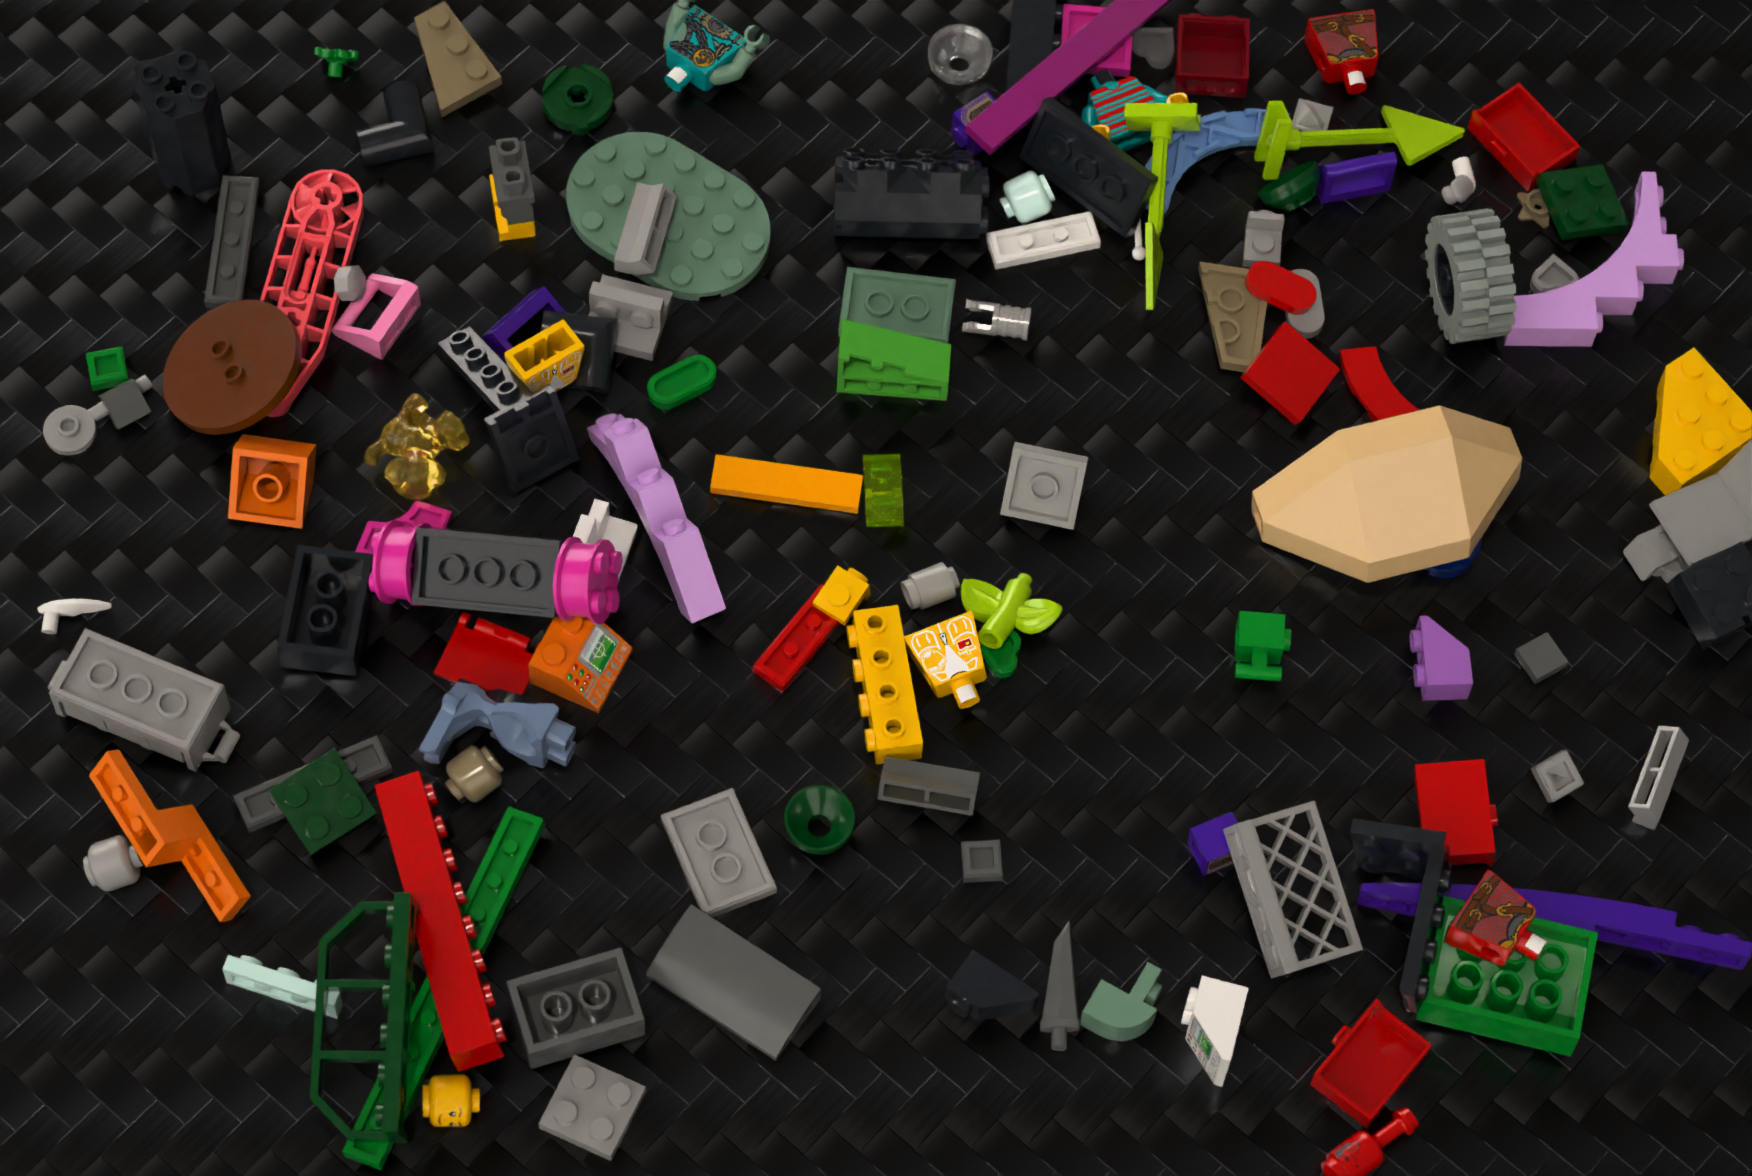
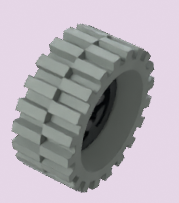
[1425,208,1516,344]

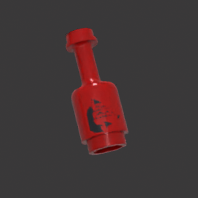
[1321,1107,1419,1176]

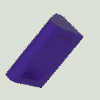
[1316,152,1397,204]
[481,286,566,362]

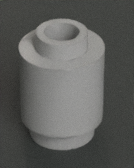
[901,562,960,610]

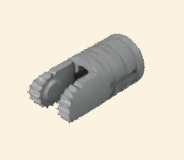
[962,299,1032,341]

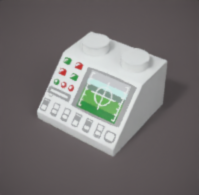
[1181,976,1248,1087]

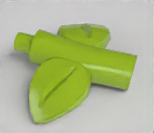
[961,573,1063,649]

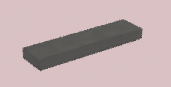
[204,175,260,308]
[233,735,393,833]

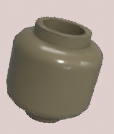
[445,745,504,803]

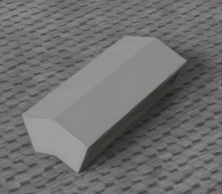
[614,182,677,275]
[1628,726,1689,830]

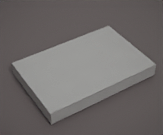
[661,788,777,918]

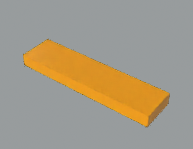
[710,454,863,514]

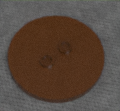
[163,300,302,435]

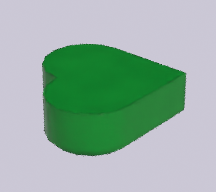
[979,630,1021,678]

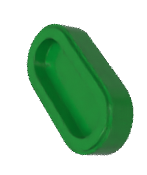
[647,355,716,410]

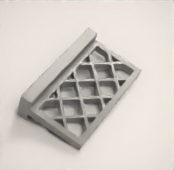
[1223,800,1363,979]

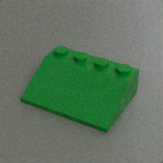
[1416,896,1598,1057]

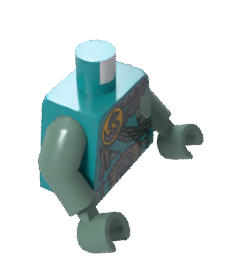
[663,0,770,92]

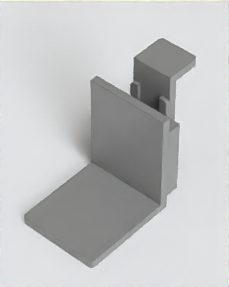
[1623,439,1752,581]

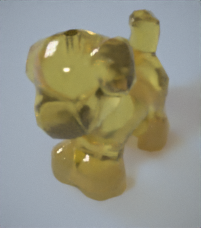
[364,393,470,500]

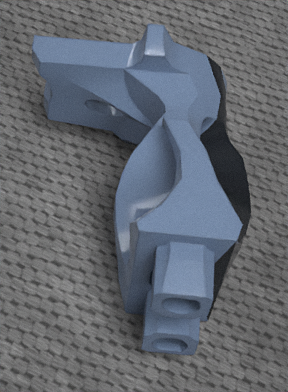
[419,678,576,768]

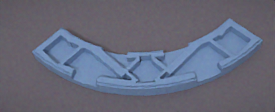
[1145,108,1289,214]

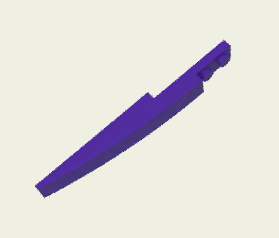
[1356,883,1752,970]

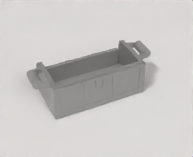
[47,628,240,772]

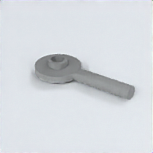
[43,374,153,455]

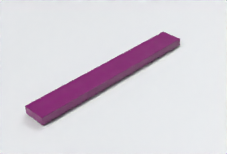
[964,0,1172,155]

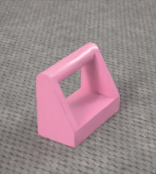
[331,273,421,360]

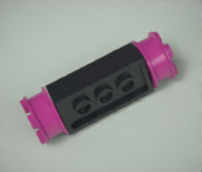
[369,520,622,624]

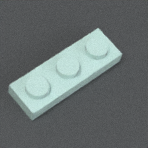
[222,955,343,1019]

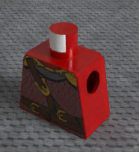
[1304,9,1378,95]
[1444,869,1547,966]

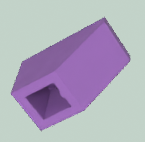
[1410,616,1473,701]

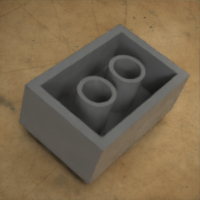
[506,948,645,1069]

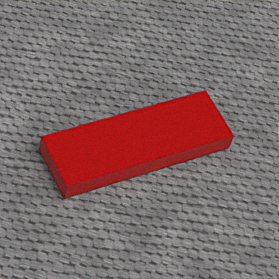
[753,584,840,692]

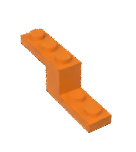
[89,749,251,922]

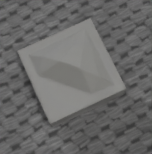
[1291,98,1334,131]
[1531,750,1584,802]

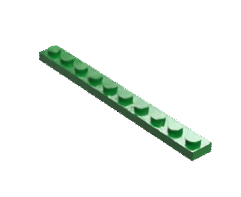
[342,806,546,1170]

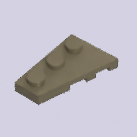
[414,1,502,118]
[1198,261,1267,372]

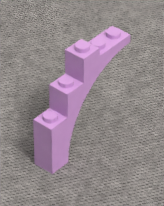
[1504,172,1684,347]
[587,414,726,623]

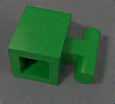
[1234,611,1291,682]

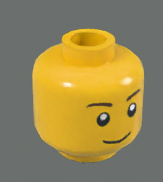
[422,1074,480,1127]

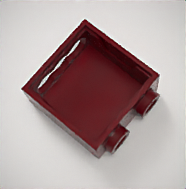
[1174,13,1250,98]

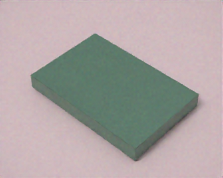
[838,267,956,344]

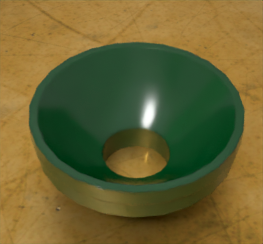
[1258,161,1321,212]
[784,785,855,855]

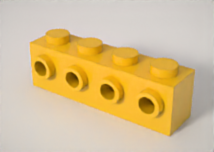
[846,605,923,765]

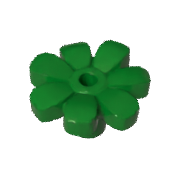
[314,47,360,78]

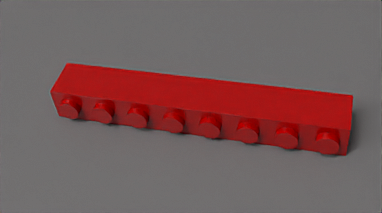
[374,771,507,1072]

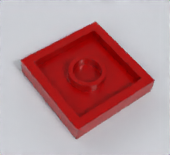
[1240,321,1340,425]

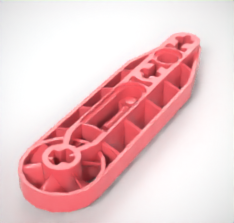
[260,169,364,417]

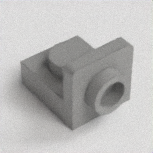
[1242,210,1285,267]

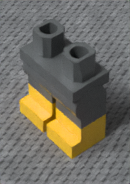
[489,137,536,241]

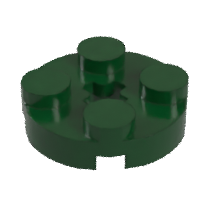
[542,64,614,136]

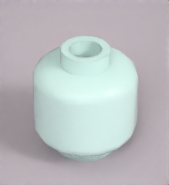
[999,170,1056,224]

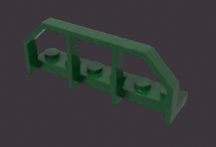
[310,892,419,1143]

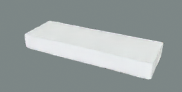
[986,211,1101,270]

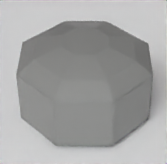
[334,265,366,301]

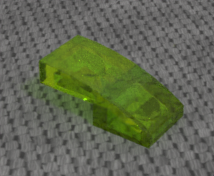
[863,454,904,527]

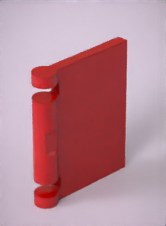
[434,611,540,696]

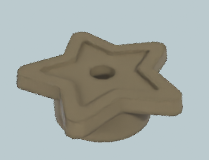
[1517,189,1551,229]

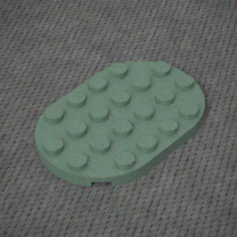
[566,132,770,301]

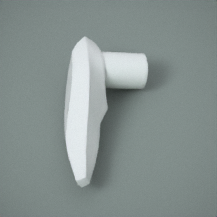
[37,599,112,634]

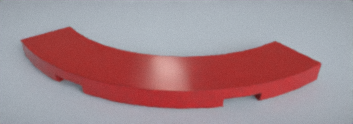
[1338,346,1419,422]

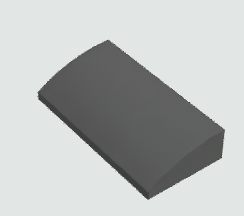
[646,904,821,1061]

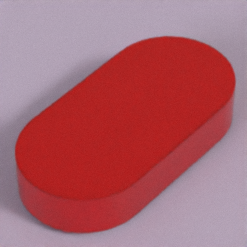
[1245,261,1317,315]

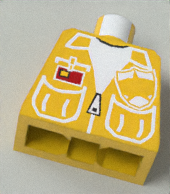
[504,319,584,392]
[904,611,987,709]

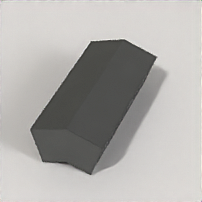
[877,756,980,816]

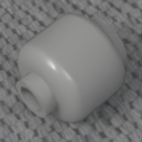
[83,835,144,892]

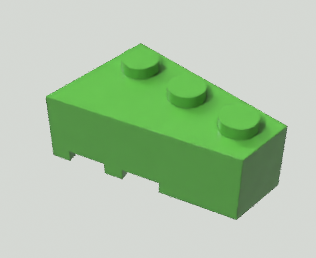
[837,318,951,401]

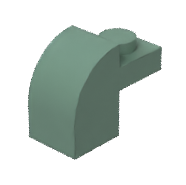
[1080,962,1163,1041]

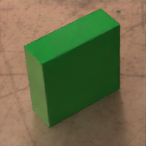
[86,346,129,391]

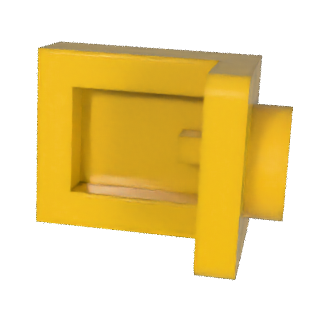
[813,565,871,626]

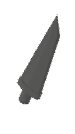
[1040,921,1080,1051]

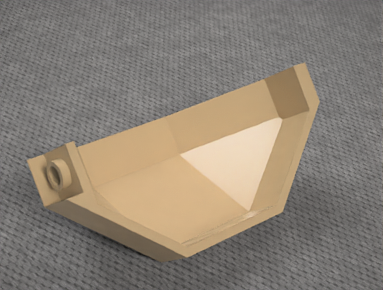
[1252,405,1522,583]

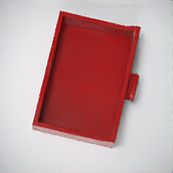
[1467,83,1581,192]
[1414,759,1498,865]
[1310,998,1432,1128]

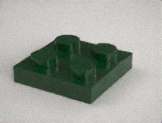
[1536,164,1629,240]
[268,748,377,857]

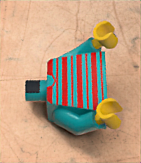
[1081,70,1189,151]

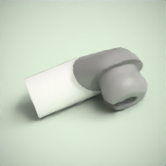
[1442,157,1476,205]

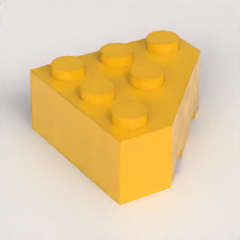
[1649,348,1752,495]

